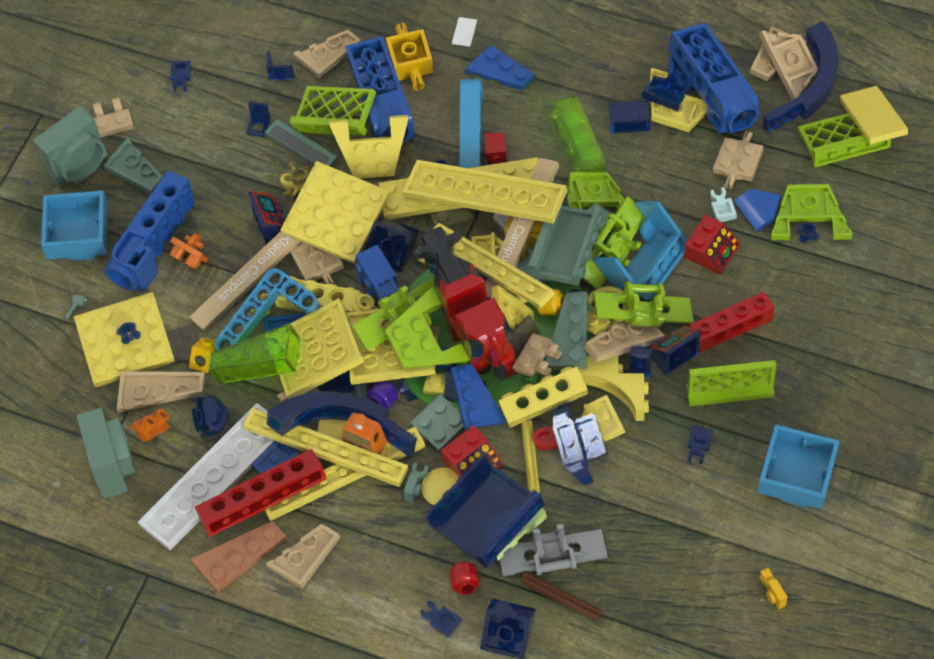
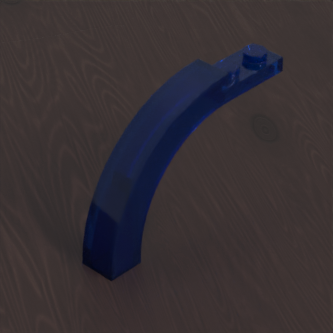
[763,21,838,133]
[266,391,417,457]

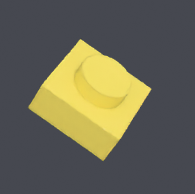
[423,373,449,397]

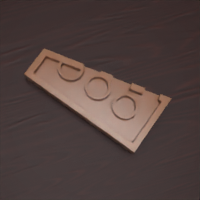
[190,521,287,593]

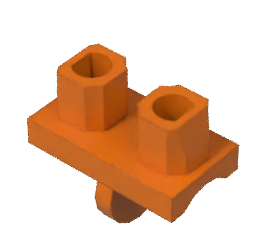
[169,233,209,270]
[130,409,170,443]

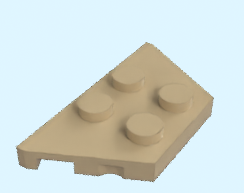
[758,31,818,101]

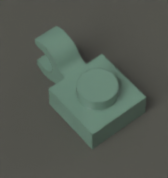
[404,463,429,503]

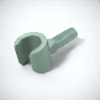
[64,294,88,320]

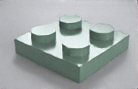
[410,394,464,453]

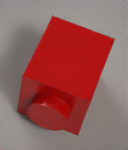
[484,132,507,165]

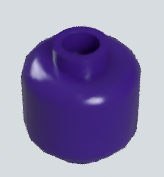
[367,381,398,411]

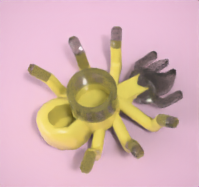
[280,159,309,198]

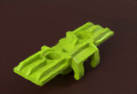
[583,196,645,289]
[352,277,441,351]
[593,281,694,327]

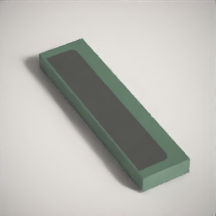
[265,119,338,167]

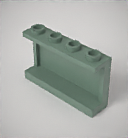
[528,205,604,286]

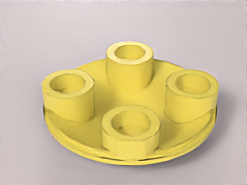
[421,468,465,509]

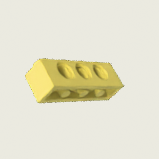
[275,276,360,313]
[499,366,588,428]

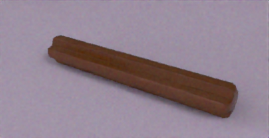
[521,572,602,621]

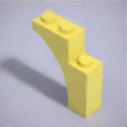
[579,356,649,421]

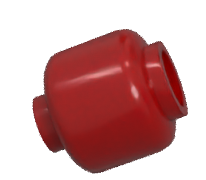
[449,562,480,595]

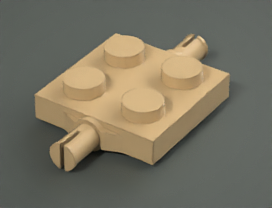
[713,131,764,190]
[290,242,344,284]

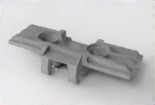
[500,523,608,577]

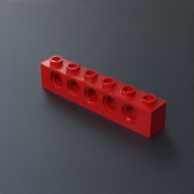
[195,449,327,537]

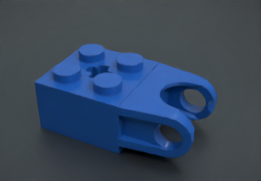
[354,245,399,309]

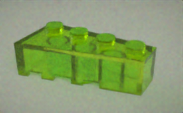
[551,94,606,172]
[209,323,300,384]

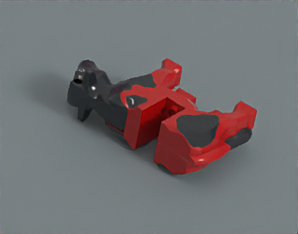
[413,226,518,381]

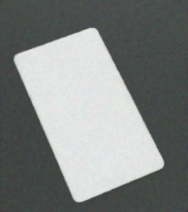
[452,17,477,46]

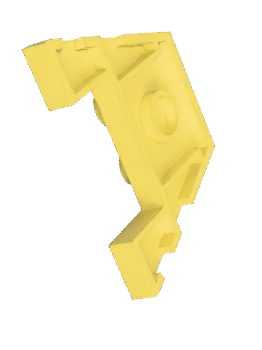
[650,68,708,132]
[330,115,408,179]

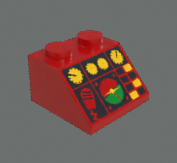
[684,215,740,275]
[441,425,503,491]

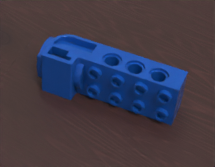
[667,23,759,134]
[345,36,415,143]
[104,170,195,292]

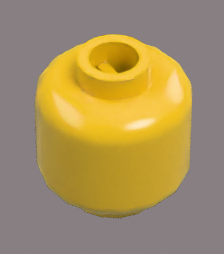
[534,289,565,316]

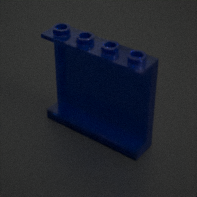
[425,454,545,568]

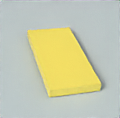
[840,86,908,144]

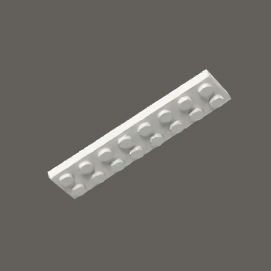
[138,403,276,550]

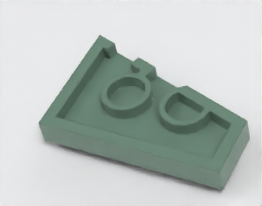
[104,137,163,194]

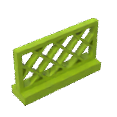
[289,86,376,137]
[798,113,891,168]
[686,360,776,406]

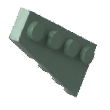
[545,291,588,370]

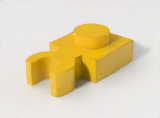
[759,568,788,610]

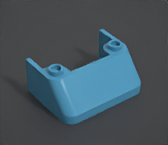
[593,201,687,300]

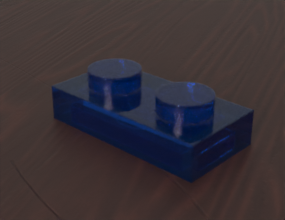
[629,346,652,377]

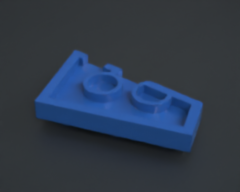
[465,45,535,91]
[450,364,507,431]

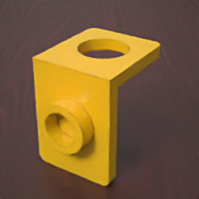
[189,338,216,373]

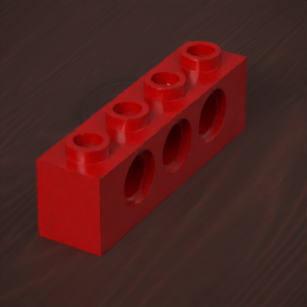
[689,292,775,353]

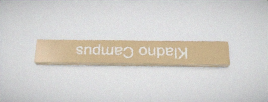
[485,158,559,300]
[189,232,301,332]

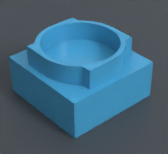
[41,191,108,260]
[758,424,840,509]

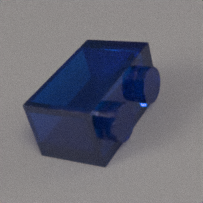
[608,100,650,134]

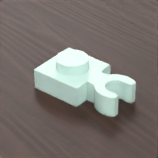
[710,187,737,222]

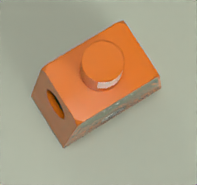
[341,413,387,455]

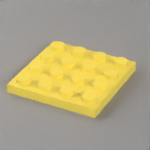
[281,161,390,264]
[74,292,175,388]
[266,298,365,401]
[347,309,436,385]

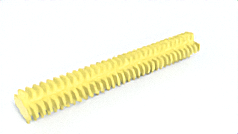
[521,420,541,501]

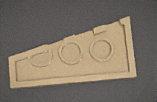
[584,320,665,362]
[117,371,205,413]

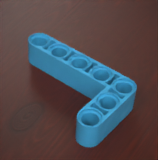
[460,79,483,168]
[215,268,320,358]

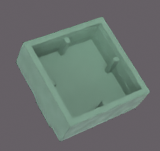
[32,106,108,189]
[76,407,137,499]

